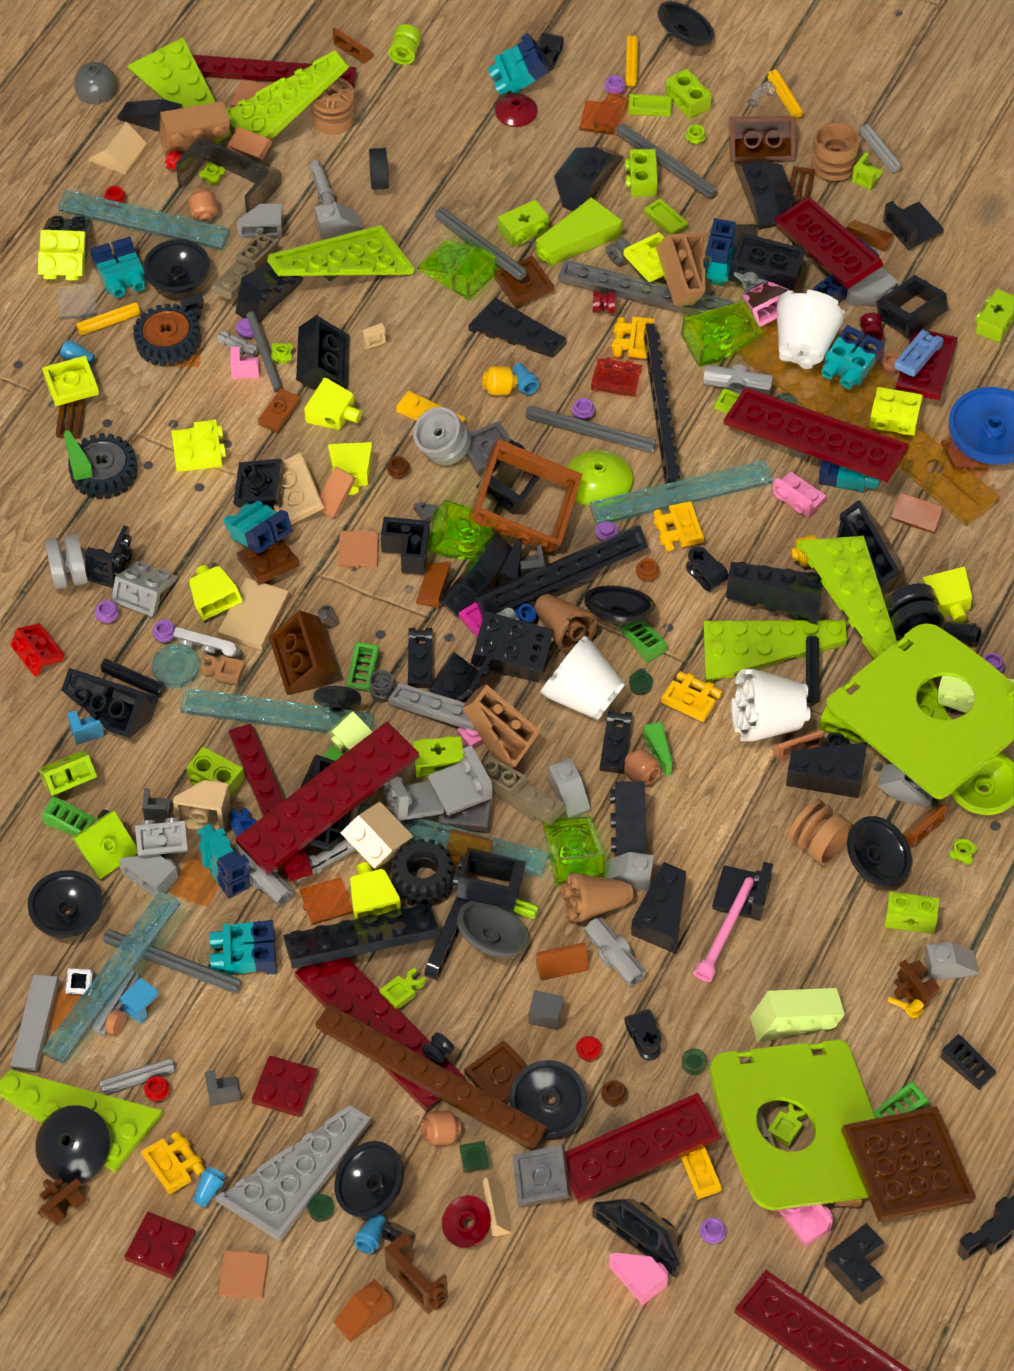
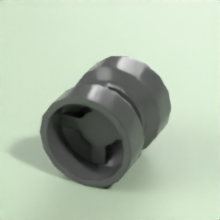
[369,670,394,703]

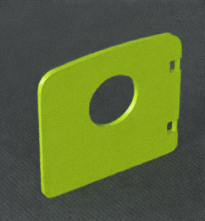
[826,624,1014,799]
[709,1040,875,1210]

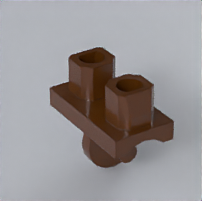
[894,960,939,1009]
[37,1178,86,1226]

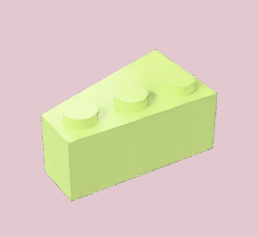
[326,711,372,753]
[750,988,845,1043]

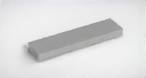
[388,683,476,731]
[10,975,60,1072]

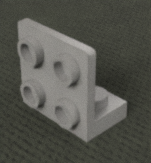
[111,561,177,617]
[428,745,492,815]
[383,775,444,821]
[135,818,188,857]

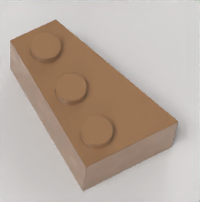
[160,101,230,157]
[656,232,705,306]
[462,684,541,768]

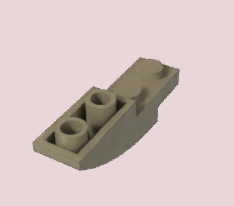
[212,233,278,300]
[482,756,566,826]

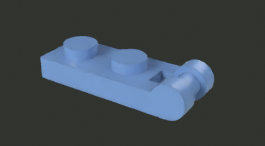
[894,329,944,377]

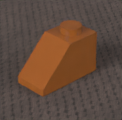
[334,1279,393,1343]

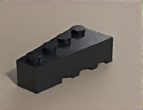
[726,561,823,625]

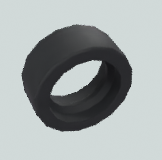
[369,148,389,190]

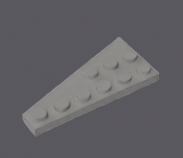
[215,1105,371,1242]

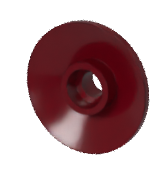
[495,94,537,127]
[442,1195,491,1248]

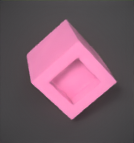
[231,347,259,379]

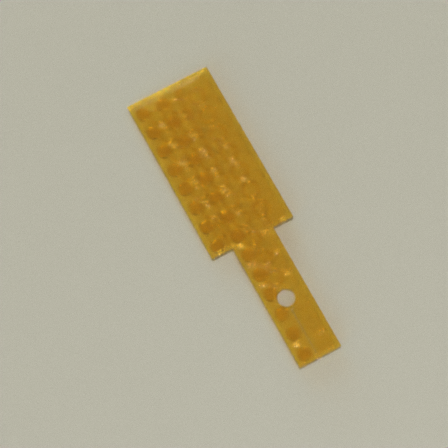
[730,319,1000,526]

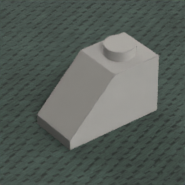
[314,202,363,240]
[237,203,283,238]
[846,267,899,307]
[548,758,591,820]
[878,763,933,807]
[602,852,654,891]
[119,855,178,899]
[924,942,979,981]

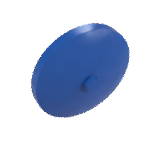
[948,387,1014,465]

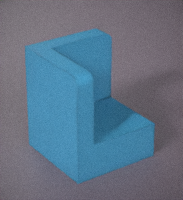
[67,710,104,745]
[120,978,159,1024]

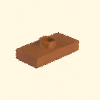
[258,388,301,433]

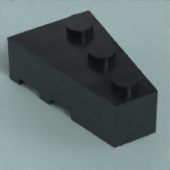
[235,263,303,323]
[786,742,867,798]
[610,781,646,857]
[631,862,686,954]

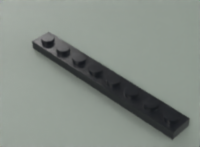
[643,323,680,488]
[475,525,648,619]

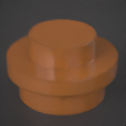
[636,558,659,581]

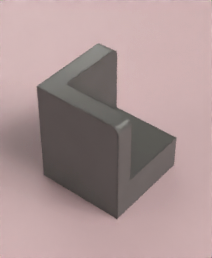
[519,545,545,576]
[142,788,171,824]
[529,990,564,1030]
[205,1070,241,1106]

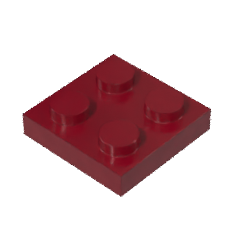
[252,1055,318,1118]
[124,1211,196,1279]

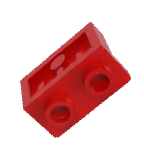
[11,623,65,676]

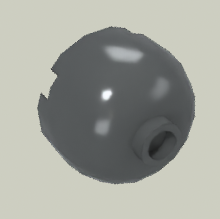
[74,62,117,105]

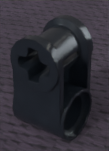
[538,32,564,71]
[686,546,728,592]
[624,1009,661,1061]

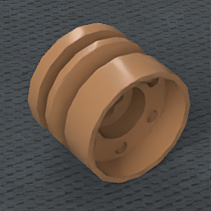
[310,78,356,135]
[811,123,860,181]
[788,799,853,865]

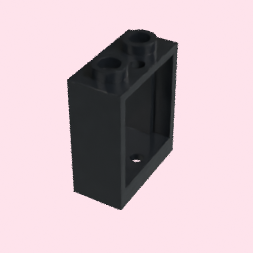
[877,275,948,337]
[476,439,540,514]
[453,848,526,910]

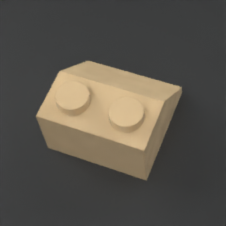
[173,780,231,831]
[341,802,414,870]

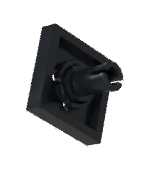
[233,459,285,507]

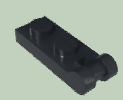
[408,628,433,688]
[599,710,632,774]

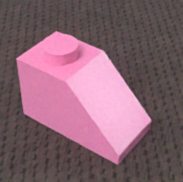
[609,1253,668,1305]

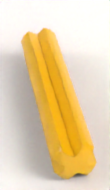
[625,35,638,87]
[768,69,803,119]
[76,302,140,335]

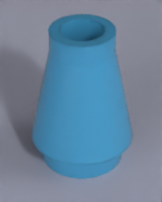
[60,340,95,366]
[512,363,539,395]
[192,1166,226,1208]
[354,1214,386,1254]

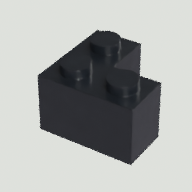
[381,517,431,575]
[824,1223,884,1305]

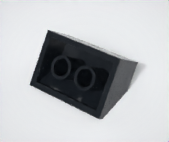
[296,315,350,390]

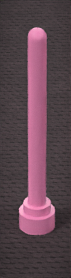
[693,877,754,982]

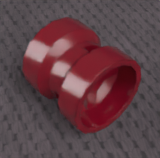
[592,290,616,314]
[859,312,884,341]

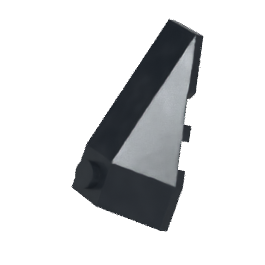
[61,668,159,738]

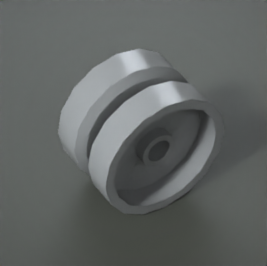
[413,407,471,466]
[44,533,88,590]

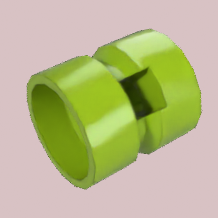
[388,24,421,65]

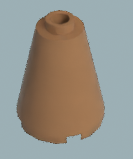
[534,594,597,653]

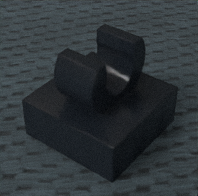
[179,293,204,320]

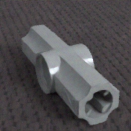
[703,364,774,395]
[233,844,294,906]
[584,918,646,987]

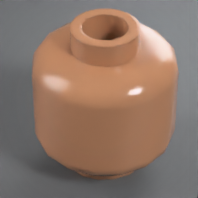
[188,189,219,223]
[624,749,661,785]
[421,1111,461,1146]

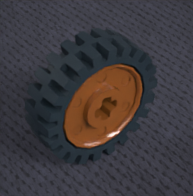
[133,304,201,367]

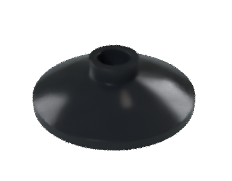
[313,686,362,713]

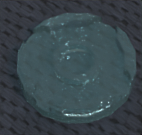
[152,644,199,688]

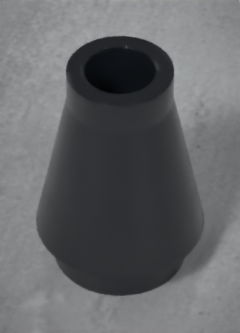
[945,621,982,646]

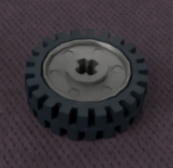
[68,433,137,500]

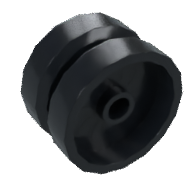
[885,583,944,639]

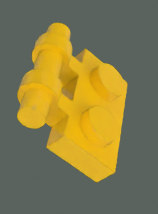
[611,317,655,359]
[653,501,704,552]
[661,671,723,722]
[141,1131,206,1195]

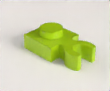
[380,968,426,1009]
[768,1102,807,1147]

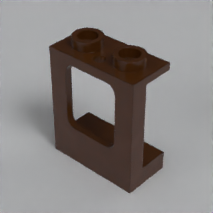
[384,1232,448,1314]

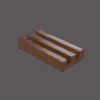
[789,166,815,205]
[56,399,85,439]

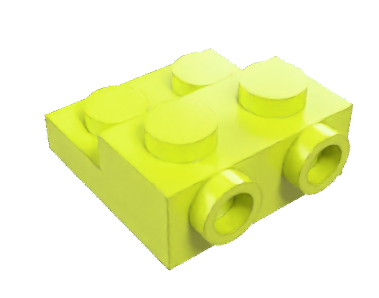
[38,230,86,280]
[623,232,666,283]
[42,356,99,407]
[869,387,922,435]
[172,420,226,472]

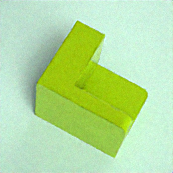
[852,152,883,190]

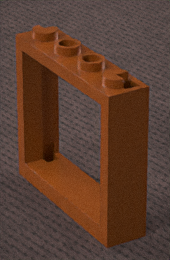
[468,439,583,553]

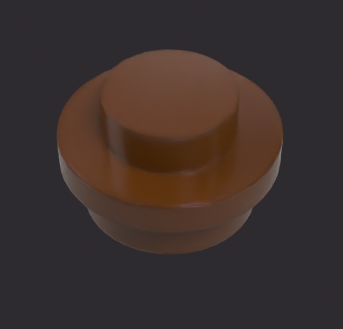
[387,456,410,478]
[601,1080,627,1106]

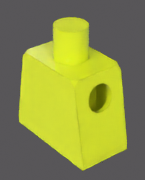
[304,378,362,430]
[328,442,373,495]
[189,565,243,621]
[921,567,972,623]
[350,862,401,920]

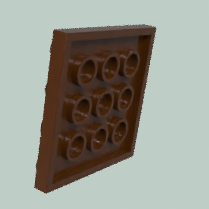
[841,1106,976,1222]

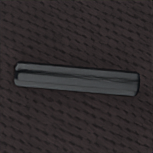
[806,636,819,704]
[100,659,166,697]

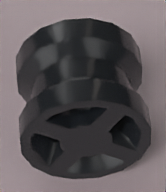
[422,1032,454,1065]

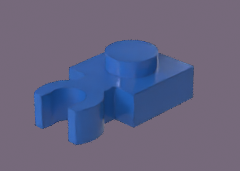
[228,808,257,837]

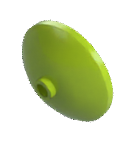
[565,450,633,508]
[951,753,1014,815]

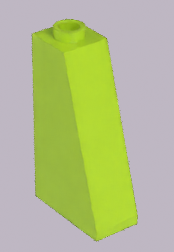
[536,197,623,266]

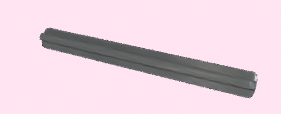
[616,123,717,198]
[435,207,527,280]
[525,406,656,453]
[103,929,241,993]

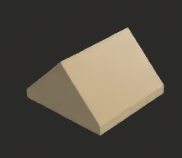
[88,122,147,175]

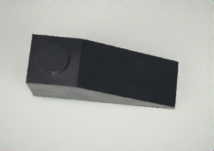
[117,99,183,132]

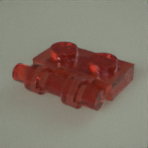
[591,357,642,397]

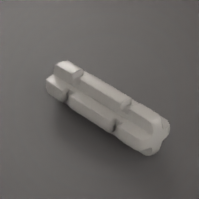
[217,330,258,358]

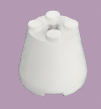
[777,290,845,369]
[540,636,625,720]
[731,669,810,742]

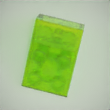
[417,240,496,300]

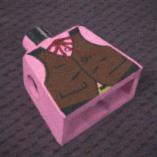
[742,282,789,328]

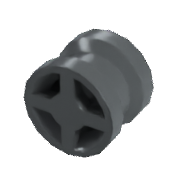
[606,237,631,265]

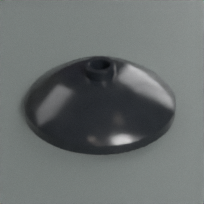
[657,1,715,47]
[144,239,210,293]
[584,585,655,626]
[847,816,911,887]
[28,870,103,938]
[510,1060,587,1138]
[35,1105,112,1184]
[334,1141,404,1218]

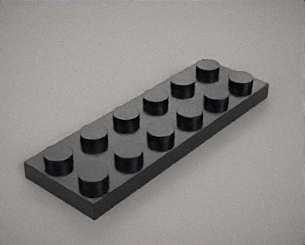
[283,904,440,969]

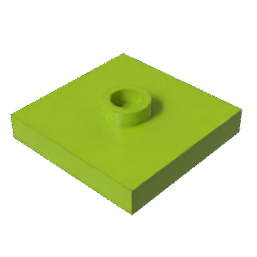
[72,810,138,879]

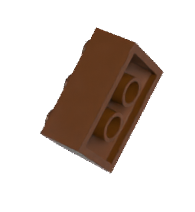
[729,116,795,162]
[269,610,338,695]

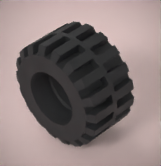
[392,839,454,906]

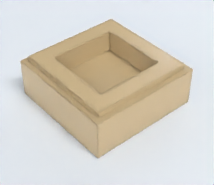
[362,323,386,350]

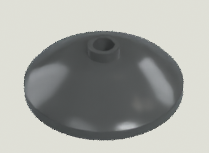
[457,901,528,957]

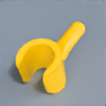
[888,997,924,1019]

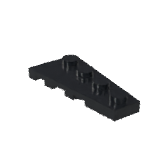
[468,298,567,358]

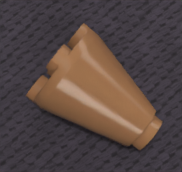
[560,872,633,923]

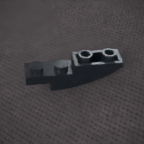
[439,531,512,617]
[957,1195,1014,1261]

